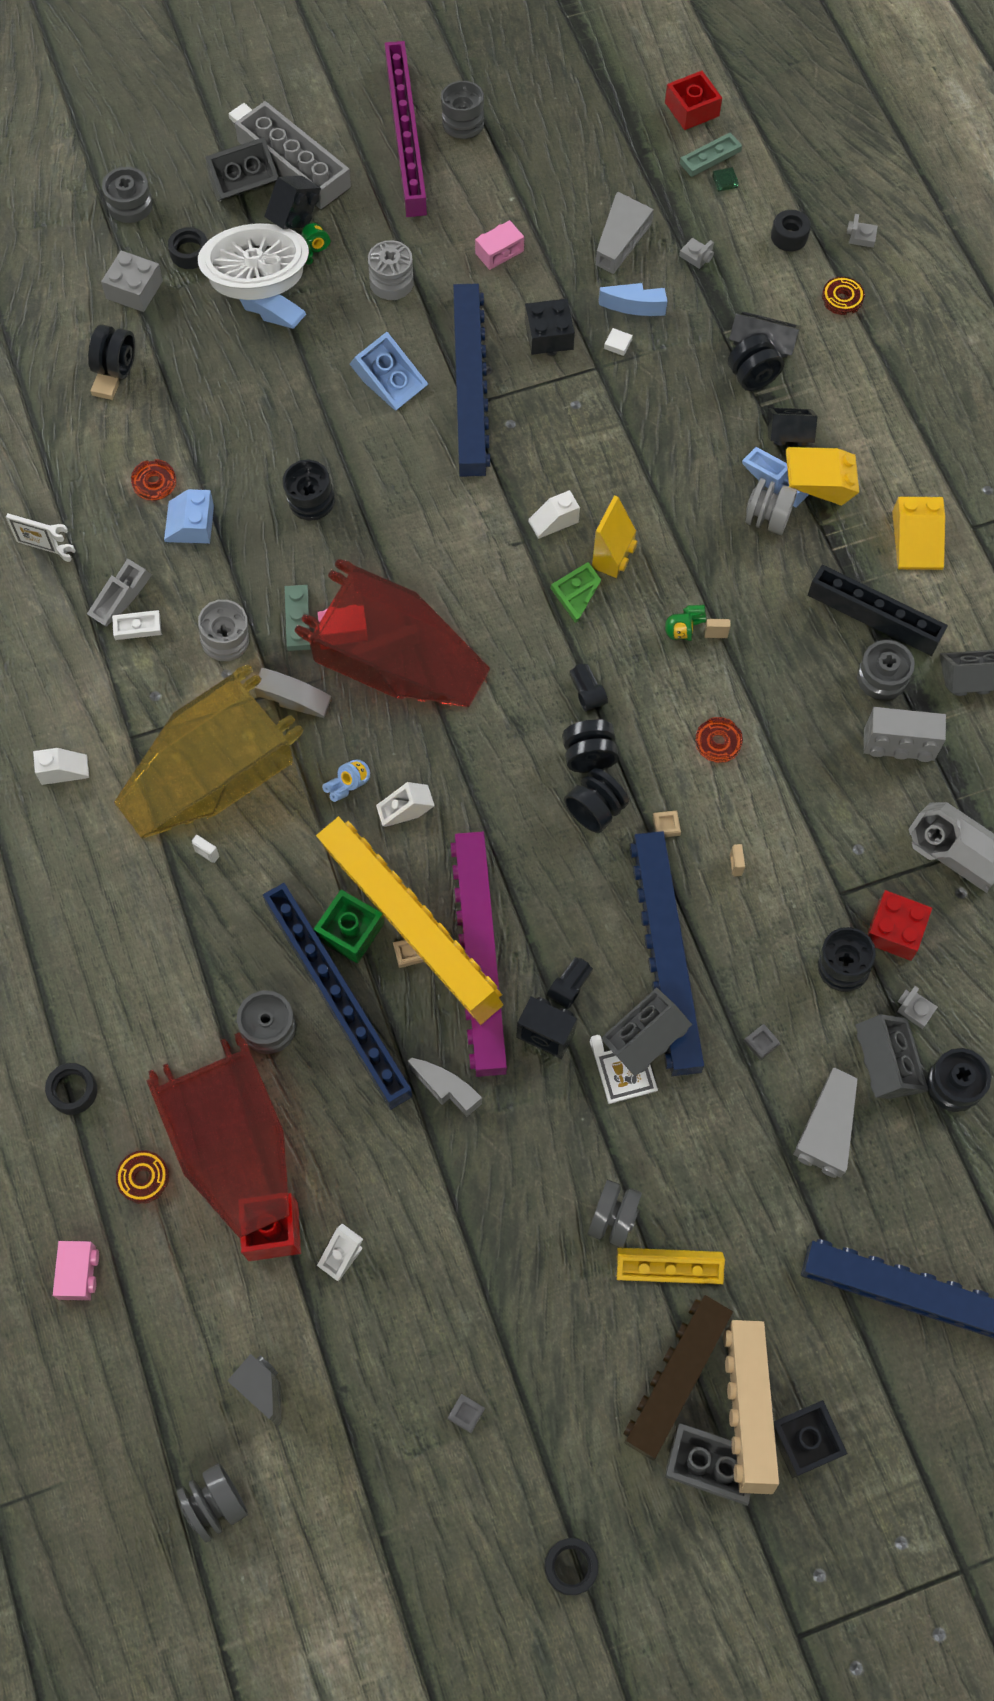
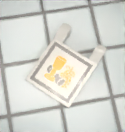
[6,514,75,562]
[590,1035,658,1104]

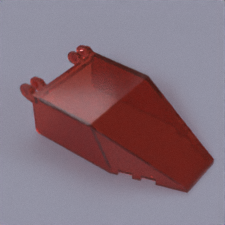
[294,559,490,707]
[146,1033,290,1238]

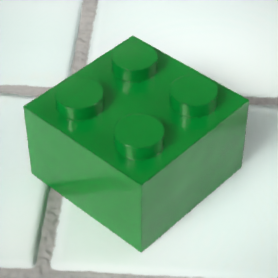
[313,890,384,964]

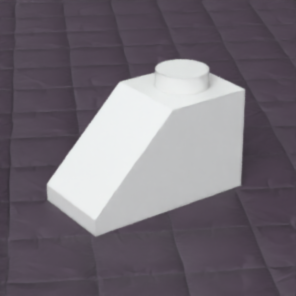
[529,490,580,539]
[33,748,89,785]
[376,782,434,827]

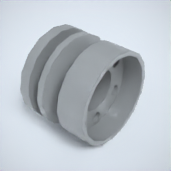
[368,240,414,300]
[745,478,798,536]
[198,600,249,661]

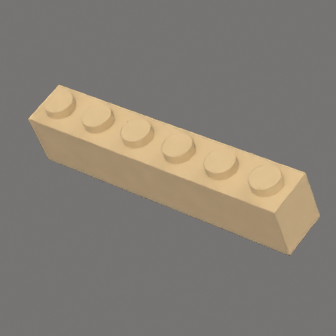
[723,1320,779,1494]

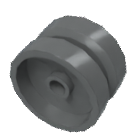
[102,167,153,223]
[857,640,915,701]
[237,990,296,1054]
[587,1179,642,1248]

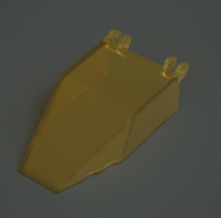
[114,665,303,839]

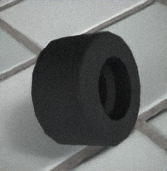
[771,209,811,252]

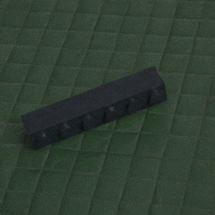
[807,564,948,656]

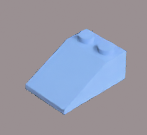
[350,332,428,411]

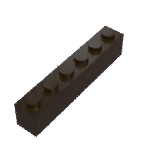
[623,1295,734,1461]

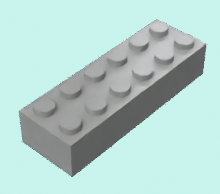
[235,101,351,209]

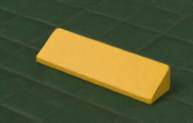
[617,1248,725,1284]

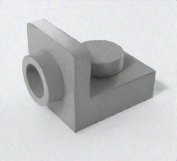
[847,214,878,248]
[679,238,714,269]
[897,986,938,1029]

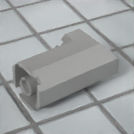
[909,802,994,893]

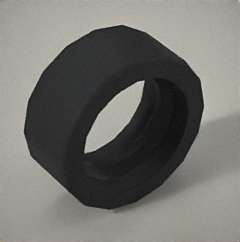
[168,227,208,269]
[45,1063,97,1115]
[545,1538,599,1595]

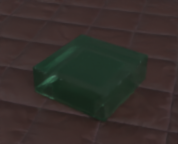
[712,167,739,192]

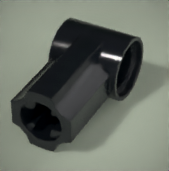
[569,663,608,712]
[546,957,593,1010]

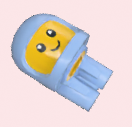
[322,760,370,802]

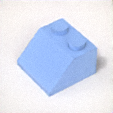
[164,489,214,544]

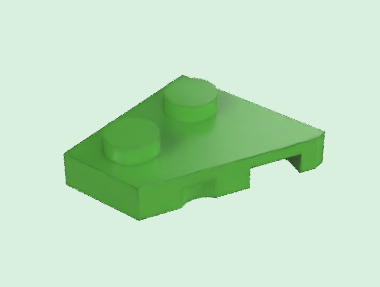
[550,562,601,623]

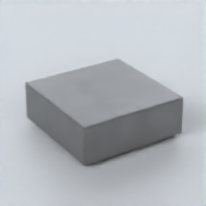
[744,1024,780,1060]
[447,1394,485,1433]

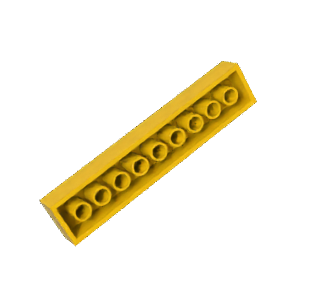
[316,816,503,1025]

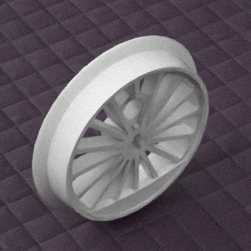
[198,224,309,300]

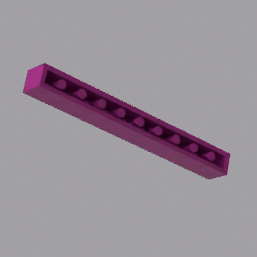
[385,41,427,217]
[450,831,507,1077]

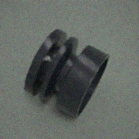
[282,459,335,521]
[564,768,629,833]
[818,927,876,992]

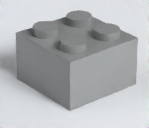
[101,251,163,312]

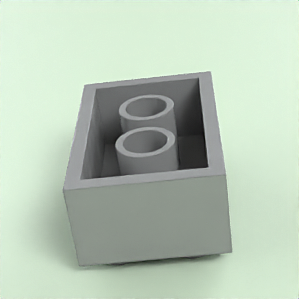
[863,707,946,762]

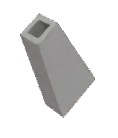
[595,192,654,274]
[793,1068,857,1178]

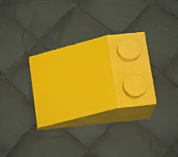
[786,447,859,506]
[592,495,638,578]
[892,497,945,570]

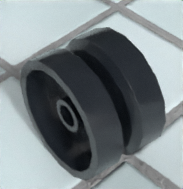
[88,324,135,379]
[728,334,784,391]
[562,719,619,773]
[926,1048,992,1112]

